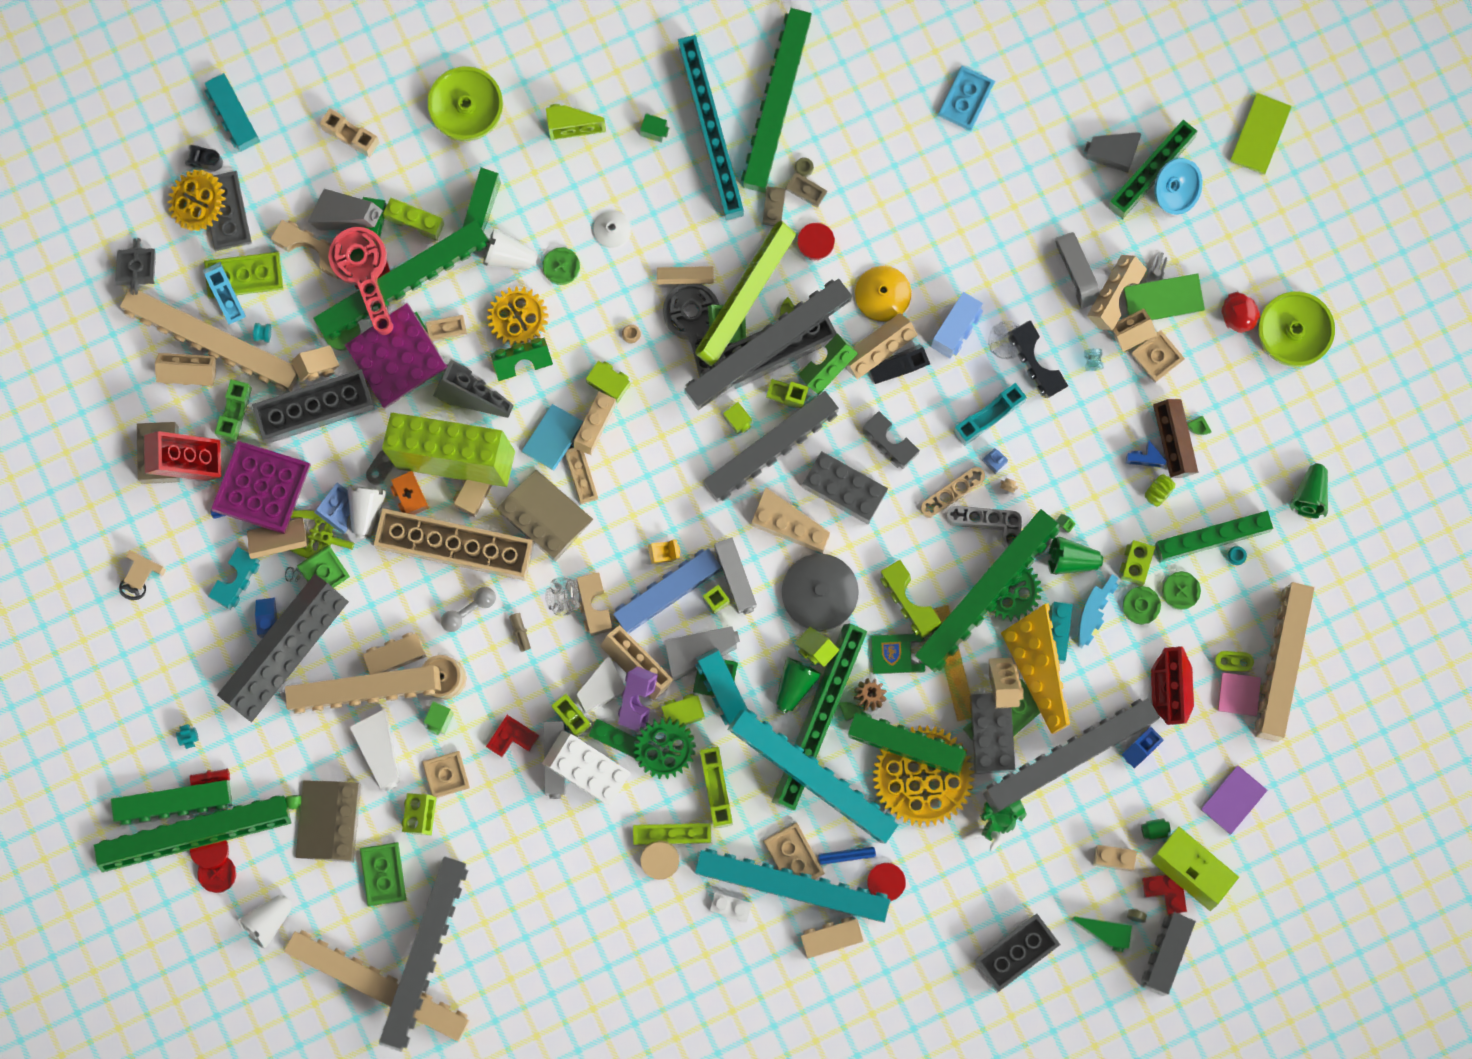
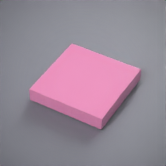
[1218,673,1261,716]

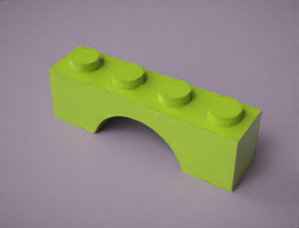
[880,560,941,639]
[700,747,733,829]

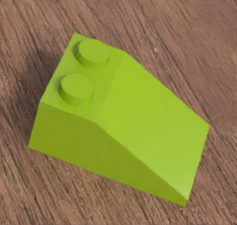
[546,104,606,140]

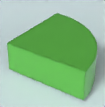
[1187,416,1212,435]
[839,702,863,721]

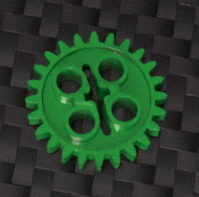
[988,567,1042,622]
[633,717,696,779]

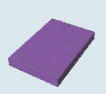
[1200,765,1268,835]

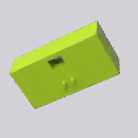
[1150,826,1240,912]

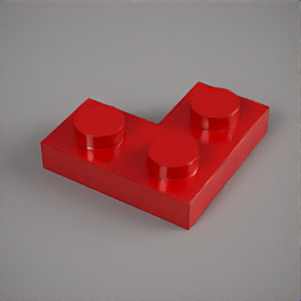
[486,714,540,758]
[1142,875,1187,915]

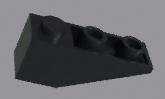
[870,344,930,384]

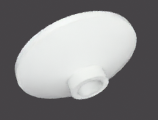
[593,211,631,248]

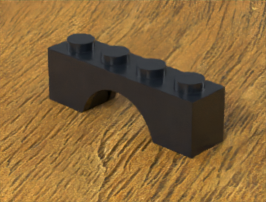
[1008,320,1068,398]

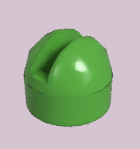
[285,795,301,810]

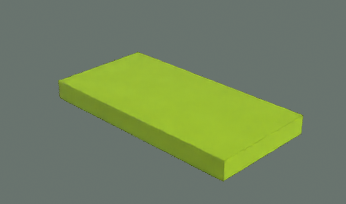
[1230,93,1292,175]
[204,252,284,299]

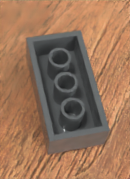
[802,451,888,525]
[970,693,1016,774]
[1141,912,1196,996]
[973,913,1061,993]

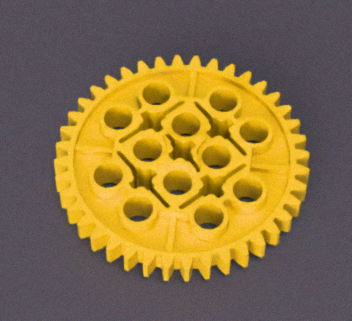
[873,725,975,827]

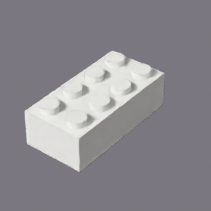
[542,730,630,806]

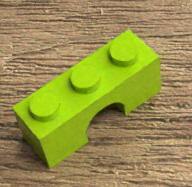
[383,197,444,241]

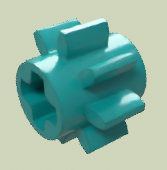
[176,724,199,749]

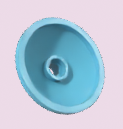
[1154,158,1203,215]

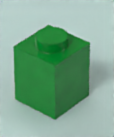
[640,113,670,143]

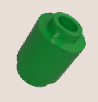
[1141,818,1171,841]

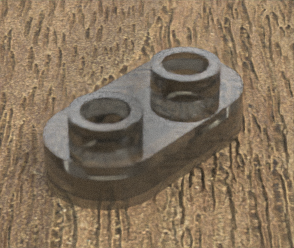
[366,450,394,485]

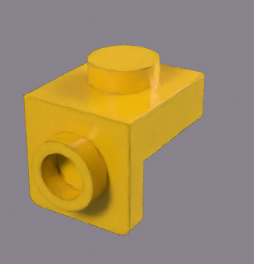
[648,539,680,564]

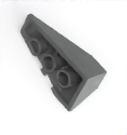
[433,359,514,418]

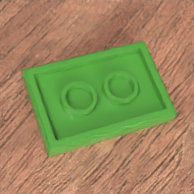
[360,842,407,907]

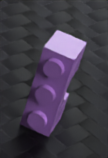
[618,666,658,732]

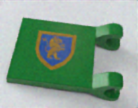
[872,633,925,674]

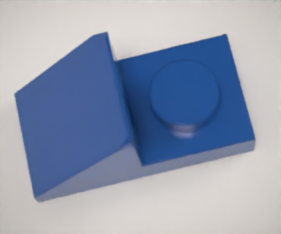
[1125,440,1166,468]

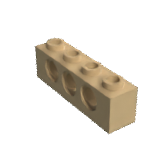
[989,657,1023,708]

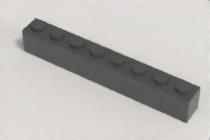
[703,391,839,502]

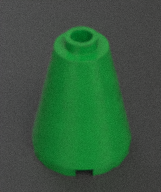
[1290,463,1328,519]
[1048,536,1103,575]
[775,657,821,713]

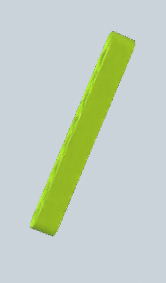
[695,221,796,366]

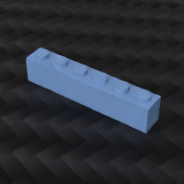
[613,548,722,634]

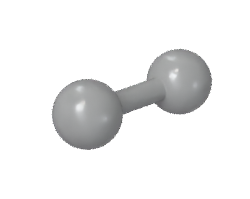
[441,587,496,632]

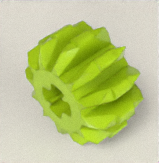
[1145,474,1176,507]

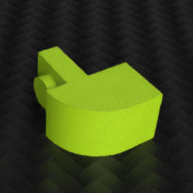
[766,379,809,408]

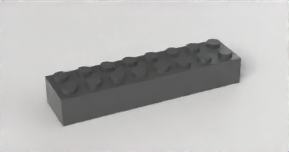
[217,574,349,723]

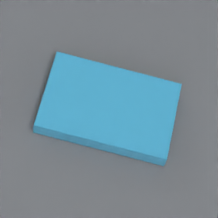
[938,66,995,131]
[522,404,583,471]

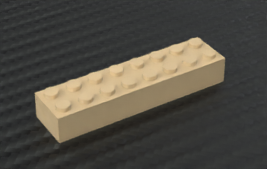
[374,508,534,581]
[1254,582,1315,742]

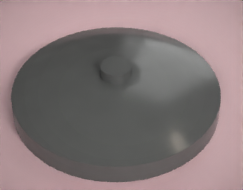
[782,554,859,631]

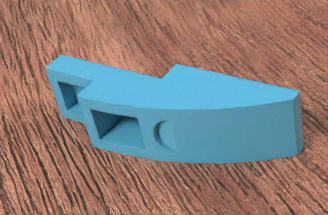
[1078,574,1119,648]

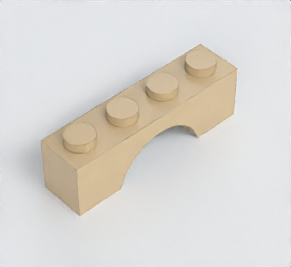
[270,220,346,280]
[1087,255,1147,331]

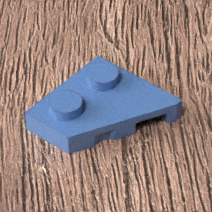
[314,482,350,535]

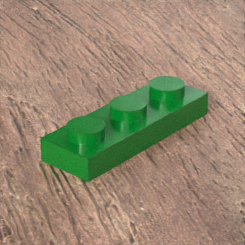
[589,719,639,759]

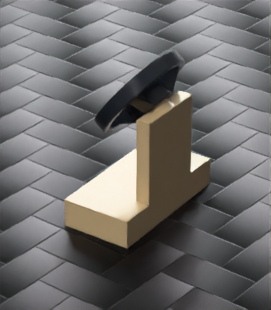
[119,550,167,600]

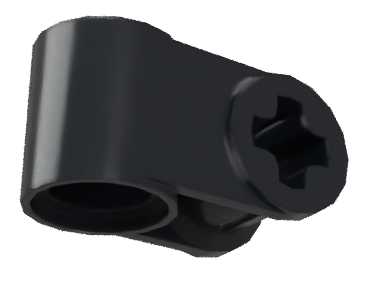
[185,145,223,171]

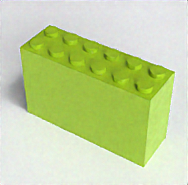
[382,412,515,487]

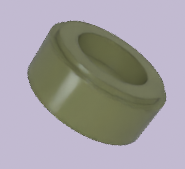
[795,157,814,177]
[1126,909,1147,923]

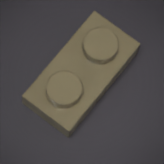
[786,172,828,208]
[762,186,786,226]

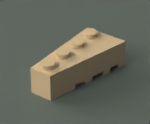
[752,488,830,554]

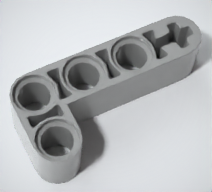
[1055,232,1100,309]
[946,506,1022,548]

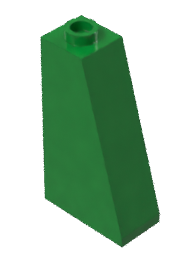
[462,167,501,231]

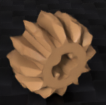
[854,678,887,711]

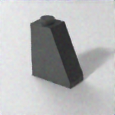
[1084,132,1142,173]

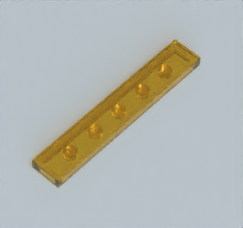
[933,605,971,722]

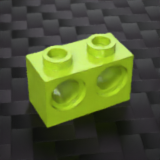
[1119,540,1155,586]
[402,793,437,836]

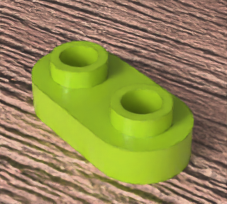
[1214,651,1254,672]

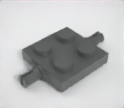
[115,238,156,295]

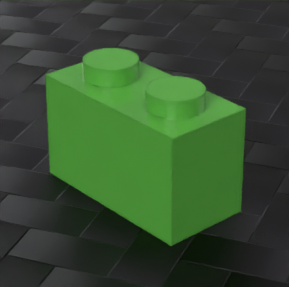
[423,701,454,736]

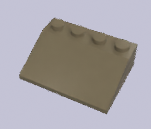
[497,470,594,562]
[295,780,361,863]

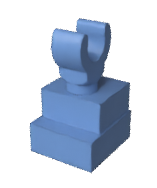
[982,448,1008,474]

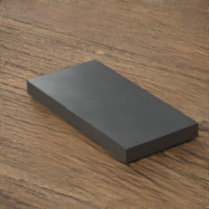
[205,171,252,251]

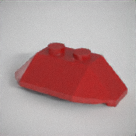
[1151,646,1194,725]

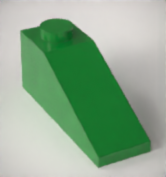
[1072,916,1132,953]

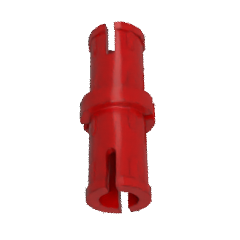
[189,768,231,786]

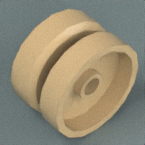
[422,655,467,700]

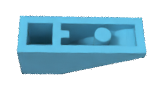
[203,262,246,325]

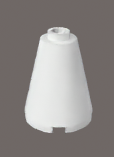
[483,229,537,269]
[348,486,386,539]
[237,895,292,948]

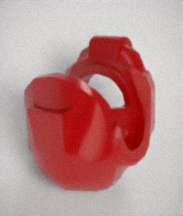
[1221,291,1260,333]

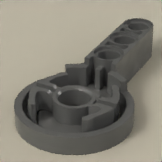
[663,284,719,378]

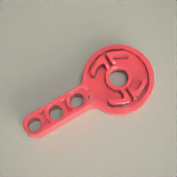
[329,227,393,335]

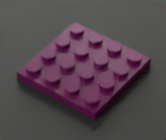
[345,303,448,409]
[211,441,311,534]

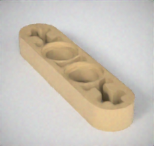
[921,467,985,518]

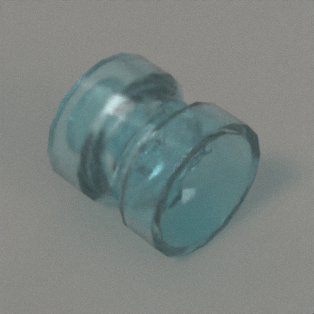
[1083,348,1104,371]

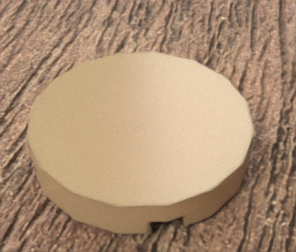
[641,841,679,880]

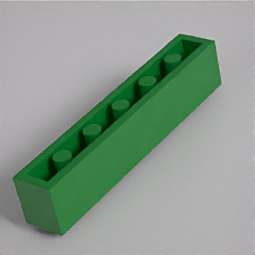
[1108,119,1198,220]
[1155,510,1274,563]
[848,712,966,776]
[111,780,233,826]

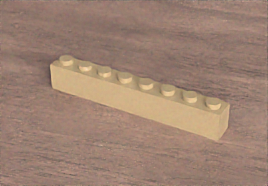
[285,666,441,714]

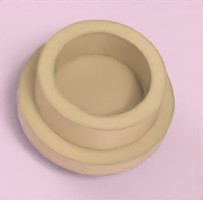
[622,324,641,344]
[1000,478,1019,493]

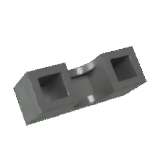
[862,411,920,469]

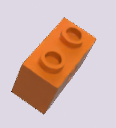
[390,471,429,515]

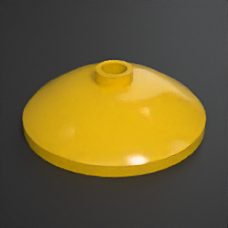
[855,266,911,322]

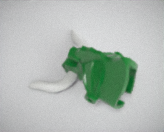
[962,780,1027,852]

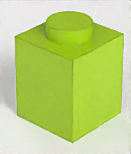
[723,402,752,434]
[703,584,730,614]

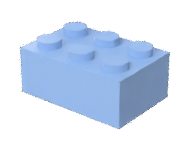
[931,291,984,359]

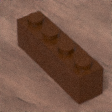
[1153,399,1199,478]

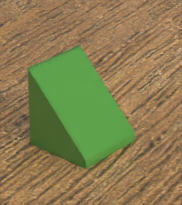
[1056,513,1076,533]

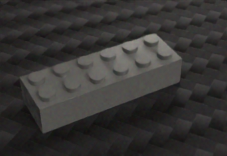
[719,317,837,389]
[252,369,375,444]

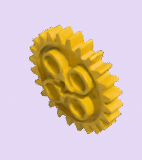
[167,169,226,231]
[487,286,549,347]

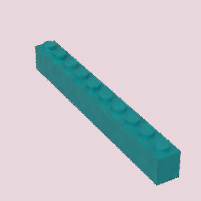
[678,34,744,221]
[727,709,899,844]
[695,848,891,923]

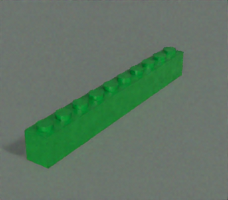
[741,8,812,193]
[313,220,490,340]
[915,509,1060,673]
[771,623,868,810]
[93,795,292,873]

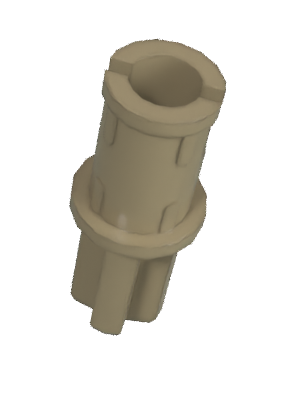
[509,613,531,652]

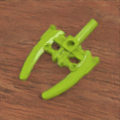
[290,510,355,558]

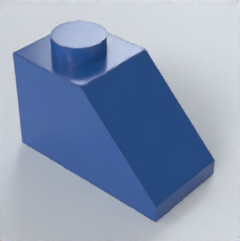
[255,597,278,638]
[1121,726,1164,769]

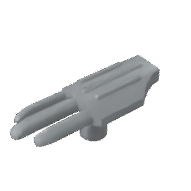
[1145,252,1167,283]

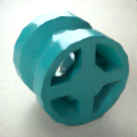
[253,323,272,343]

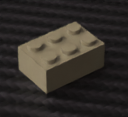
[137,422,180,484]

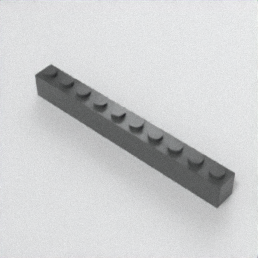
[684,278,852,411]
[983,698,1160,814]
[379,856,469,1052]

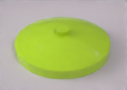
[428,66,503,141]
[1258,291,1335,367]

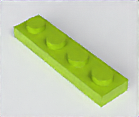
[633,823,711,845]

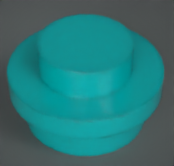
[1227,546,1247,566]

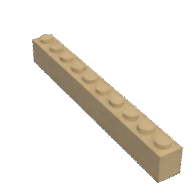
[120,287,299,392]
[284,930,470,1042]

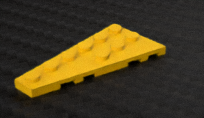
[1001,604,1070,734]

